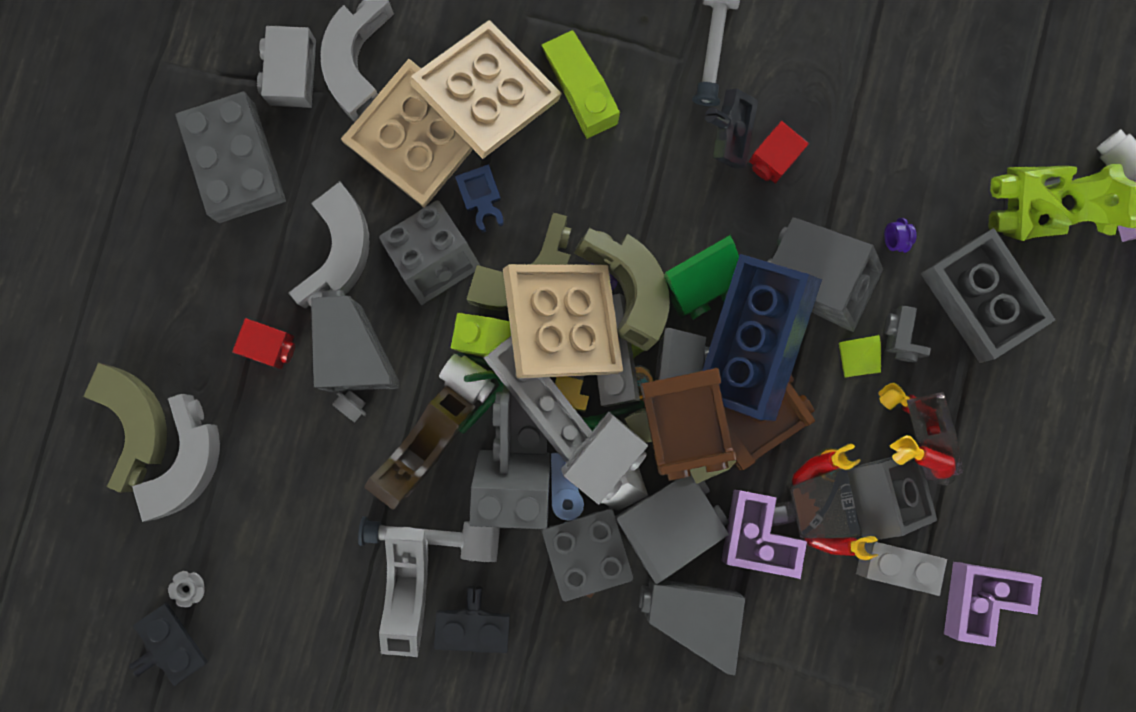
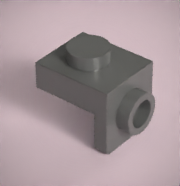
[884,305,931,363]

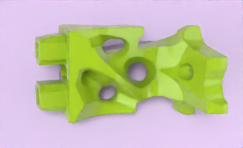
[988,164,1136,241]

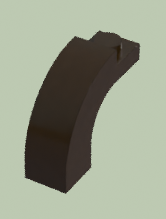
[364,386,475,510]

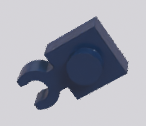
[455,164,504,233]

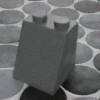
[767,217,883,332]
[311,290,400,392]
[470,450,551,529]
[614,474,729,584]
[639,578,745,675]

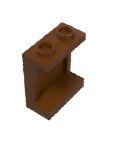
[640,368,737,480]
[724,375,815,470]

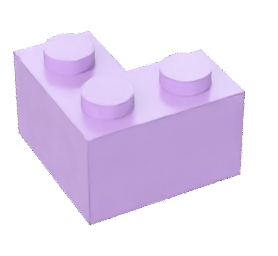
[721,490,807,579]
[944,562,1042,646]

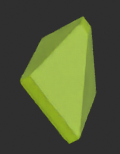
[839,335,881,378]

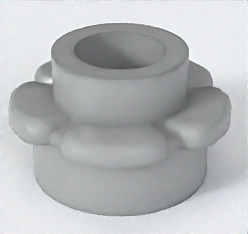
[332,390,366,422]
[168,571,205,607]

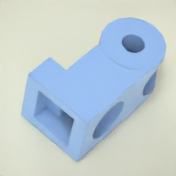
[551,452,584,521]

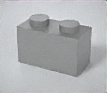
[257,26,316,108]
[561,412,648,505]
[856,542,947,596]

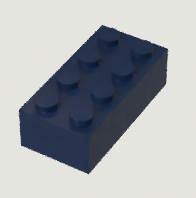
[702,254,822,421]

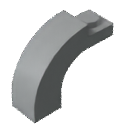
[321,0,394,122]
[289,182,370,308]
[132,394,220,522]
[379,527,428,657]

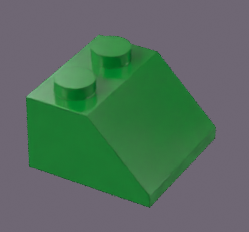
[664,235,739,320]

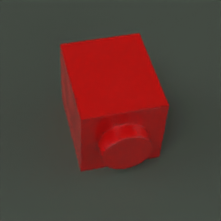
[749,121,809,184]
[233,318,295,369]

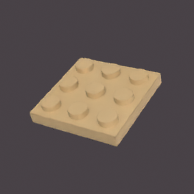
[410,20,561,159]
[341,59,473,208]
[503,264,623,378]

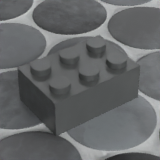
[175,91,286,223]
[920,228,1055,363]

